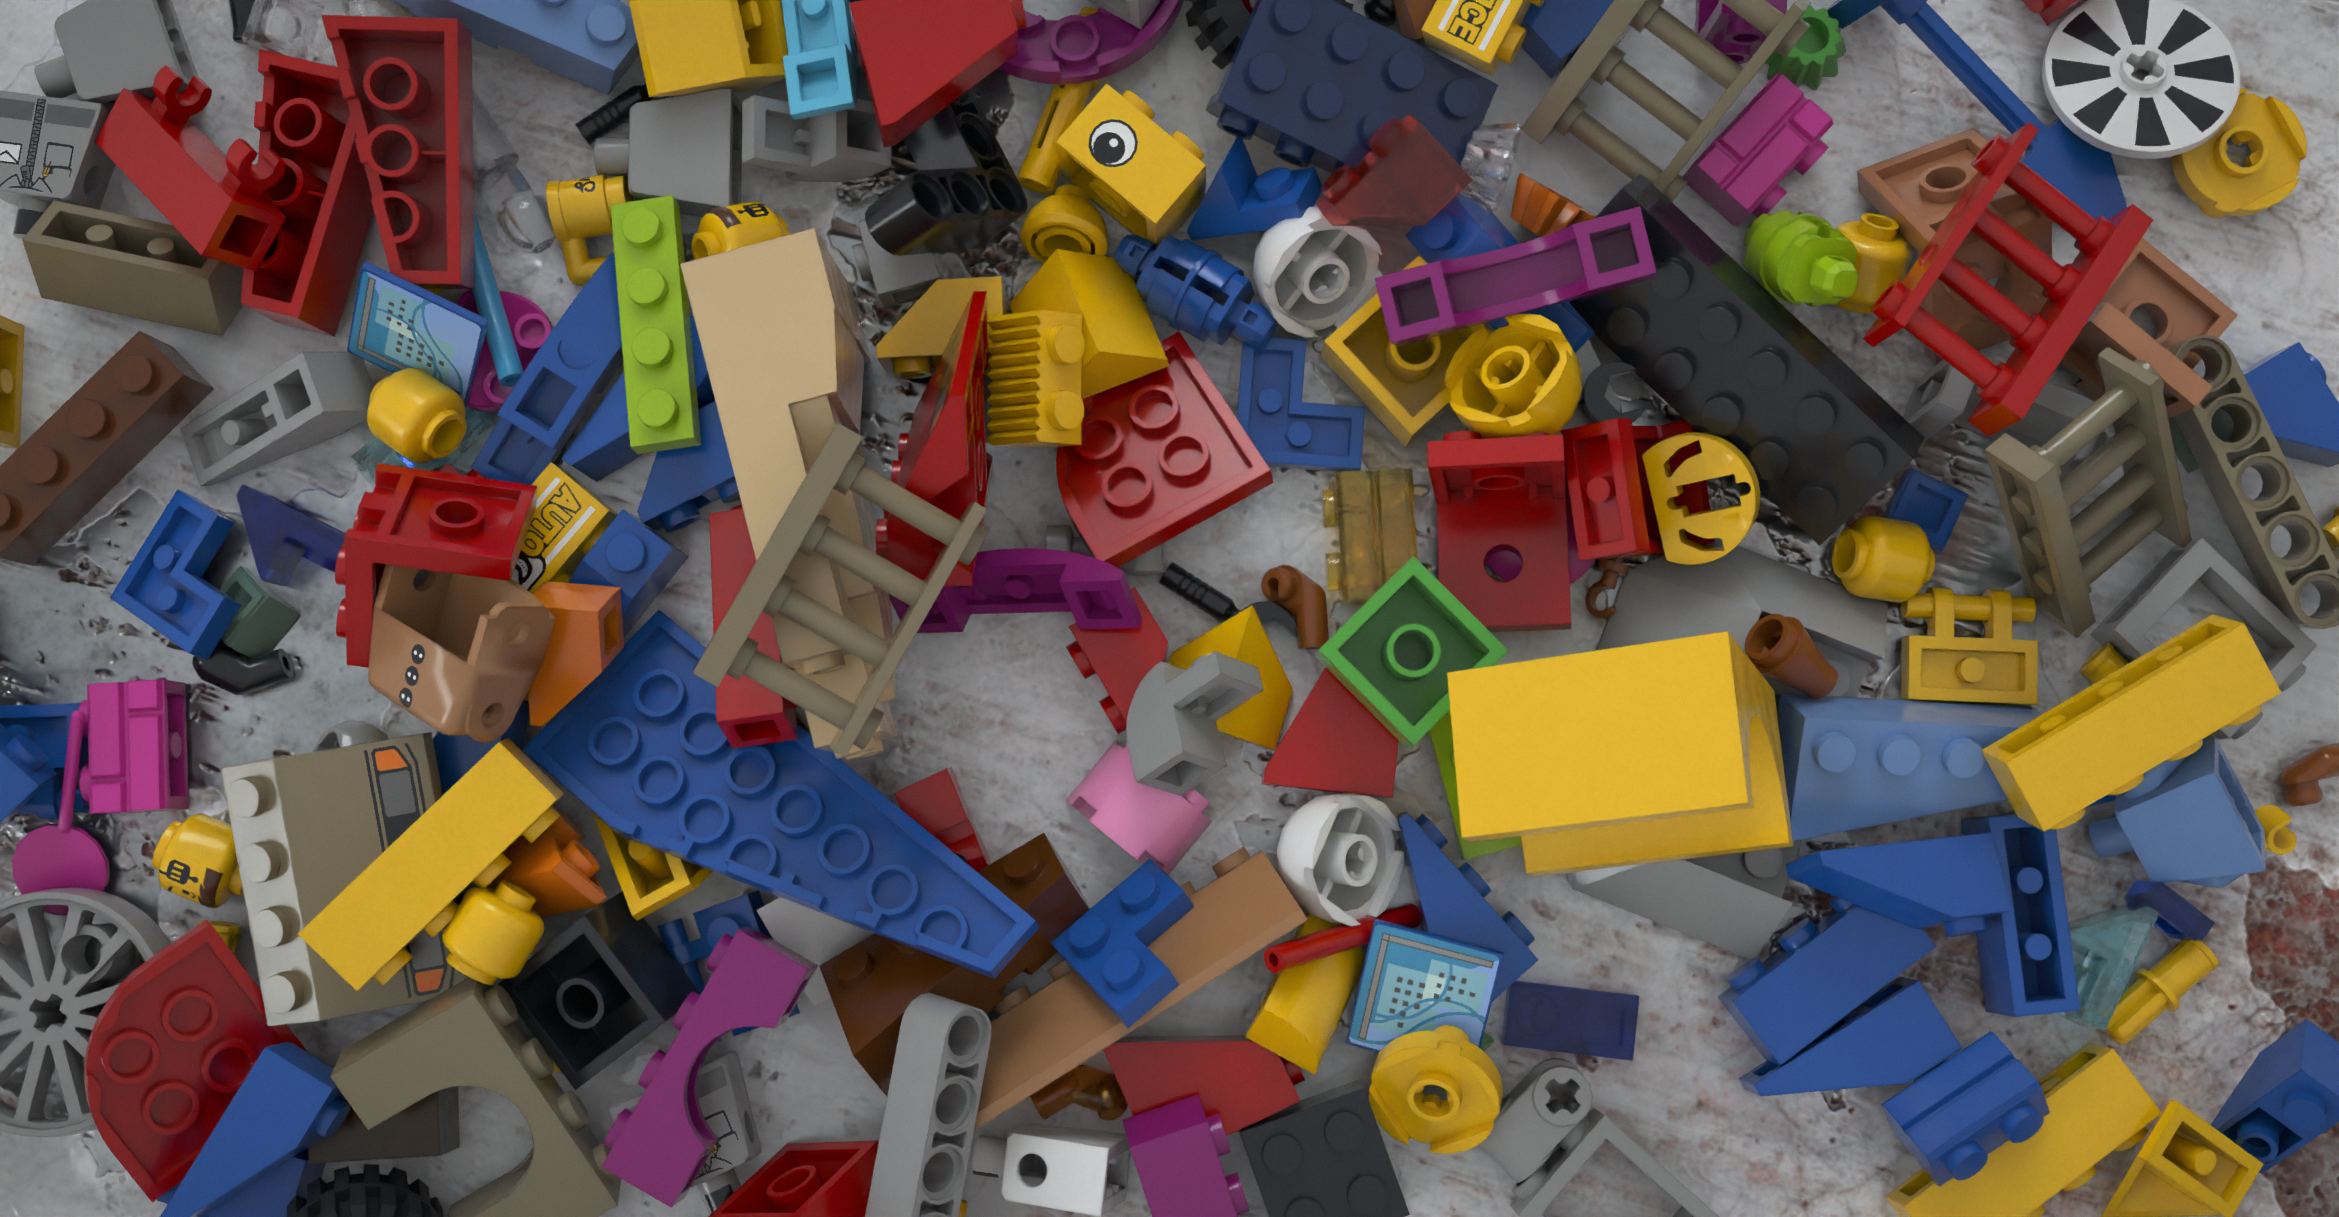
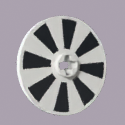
[2042,0,2240,159]

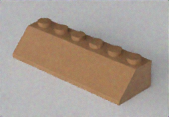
[974,847,1308,1131]

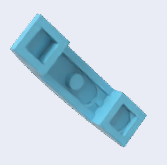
[781,0,857,120]

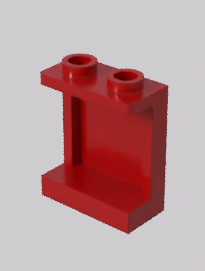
[1560,418,1715,561]

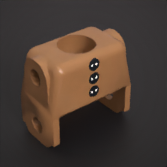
[368,564,556,743]

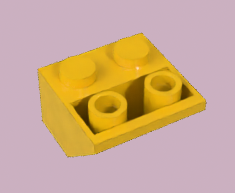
[629,0,788,97]

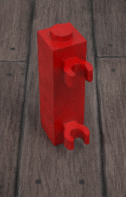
[94,65,286,271]
[709,504,800,749]

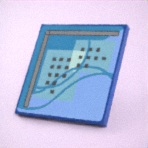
[347,261,488,407]
[1346,919,1504,1052]

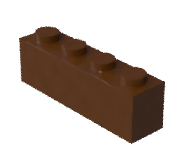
[0,331,214,566]

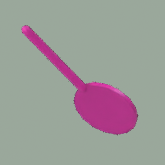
[12,710,110,915]

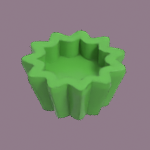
[1765,5,1846,90]

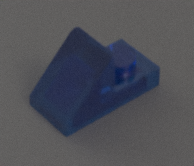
[236,484,346,587]

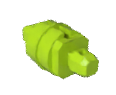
[1743,210,1859,307]

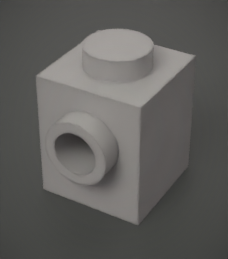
[852,221,942,308]

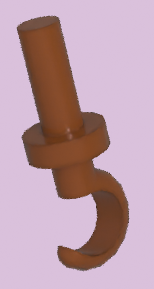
[1585,557,1629,618]

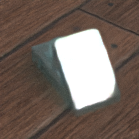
[2057,904,2160,1031]

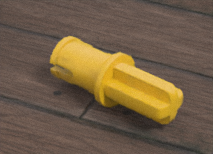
[2097,934,2219,1045]

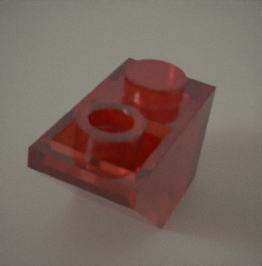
[1316,113,1473,226]

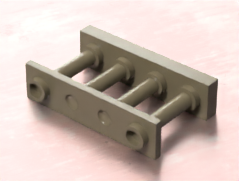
[1521,0,1812,202]
[1985,347,2192,638]
[693,423,989,758]

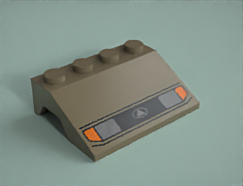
[221,732,469,1026]

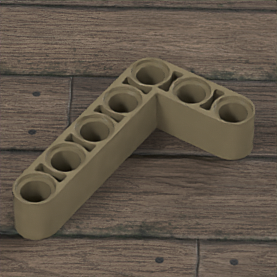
[2166,335,2339,629]

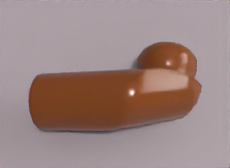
[1261,565,1329,650]
[2278,743,2339,807]

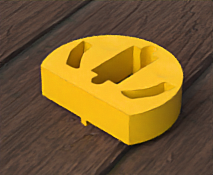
[1642,432,1760,565]

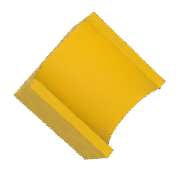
[1447,631,1794,876]

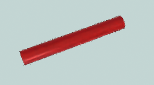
[1264,903,1421,973]

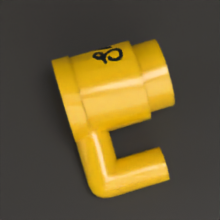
[546,174,633,286]

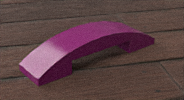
[889,548,1142,633]

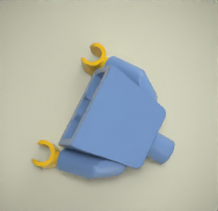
[2088,726,2297,889]

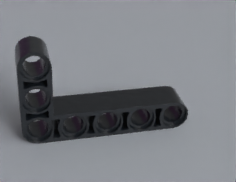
[849,0,1028,256]

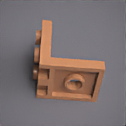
[1857,128,2052,365]
[2061,238,2238,419]

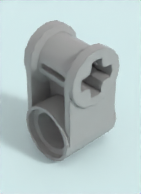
[1479,1058,1593,1183]

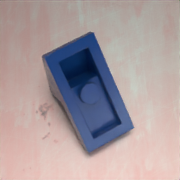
[1187,136,1323,241]

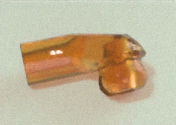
[1030,1064,1128,1121]

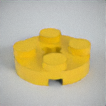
[2171,88,2307,218]
[1369,1025,1503,1154]

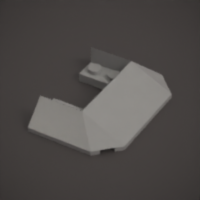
[1566,538,1888,960]

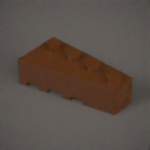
[819,833,1090,1096]

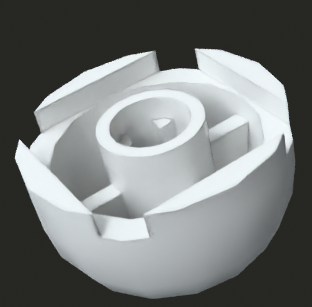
[1252,206,1383,338]
[1277,793,1404,926]

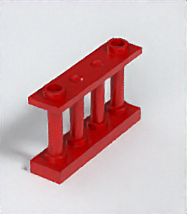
[1863,122,2153,437]

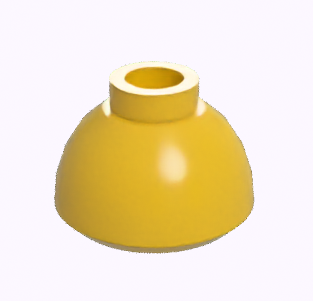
[1020,185,1108,264]

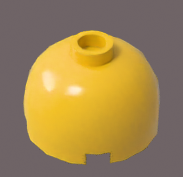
[1445,313,1582,439]

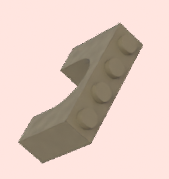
[330,977,621,1217]

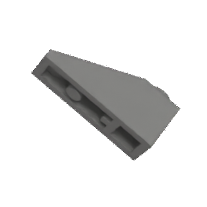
[180,352,374,486]

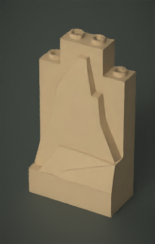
[680,228,897,761]

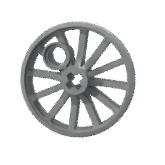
[0,887,171,1137]

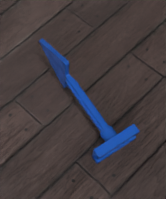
[1827,0,2127,220]

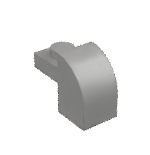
[742,95,891,182]
[1126,651,1264,796]

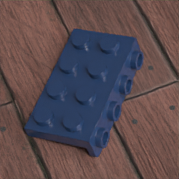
[1206,0,1498,222]

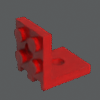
[1427,431,1572,632]
[335,463,537,668]

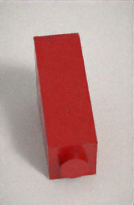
[849,0,1026,147]
[1261,667,1399,798]
[1103,1035,1305,1136]

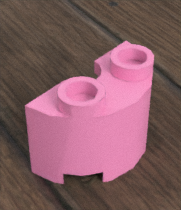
[1066,742,1212,875]

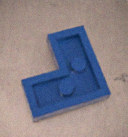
[1237,337,1365,473]
[110,489,241,660]
[1050,859,1194,1028]

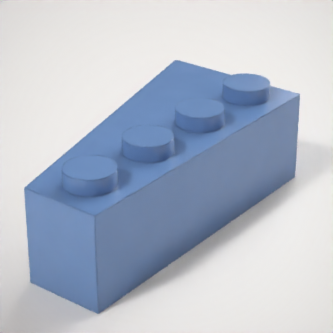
[392,0,640,95]
[1778,694,2042,841]

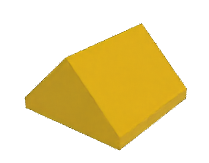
[1009,249,1169,399]

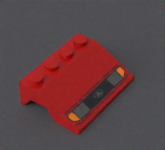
[875,291,993,586]

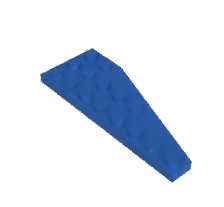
[523,610,1039,979]

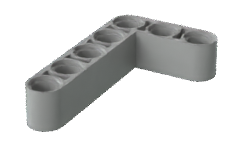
[865,993,991,1217]

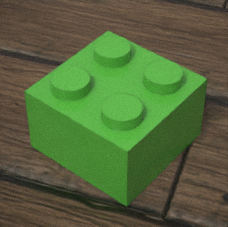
[1314,556,1509,748]

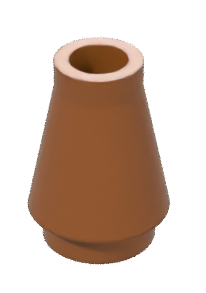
[1745,614,1838,699]

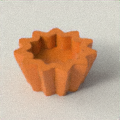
[1510,173,1596,237]

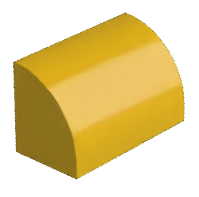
[1245,914,1365,1075]

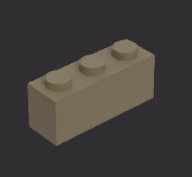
[22,200,243,336]

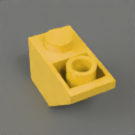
[876,276,1007,379]

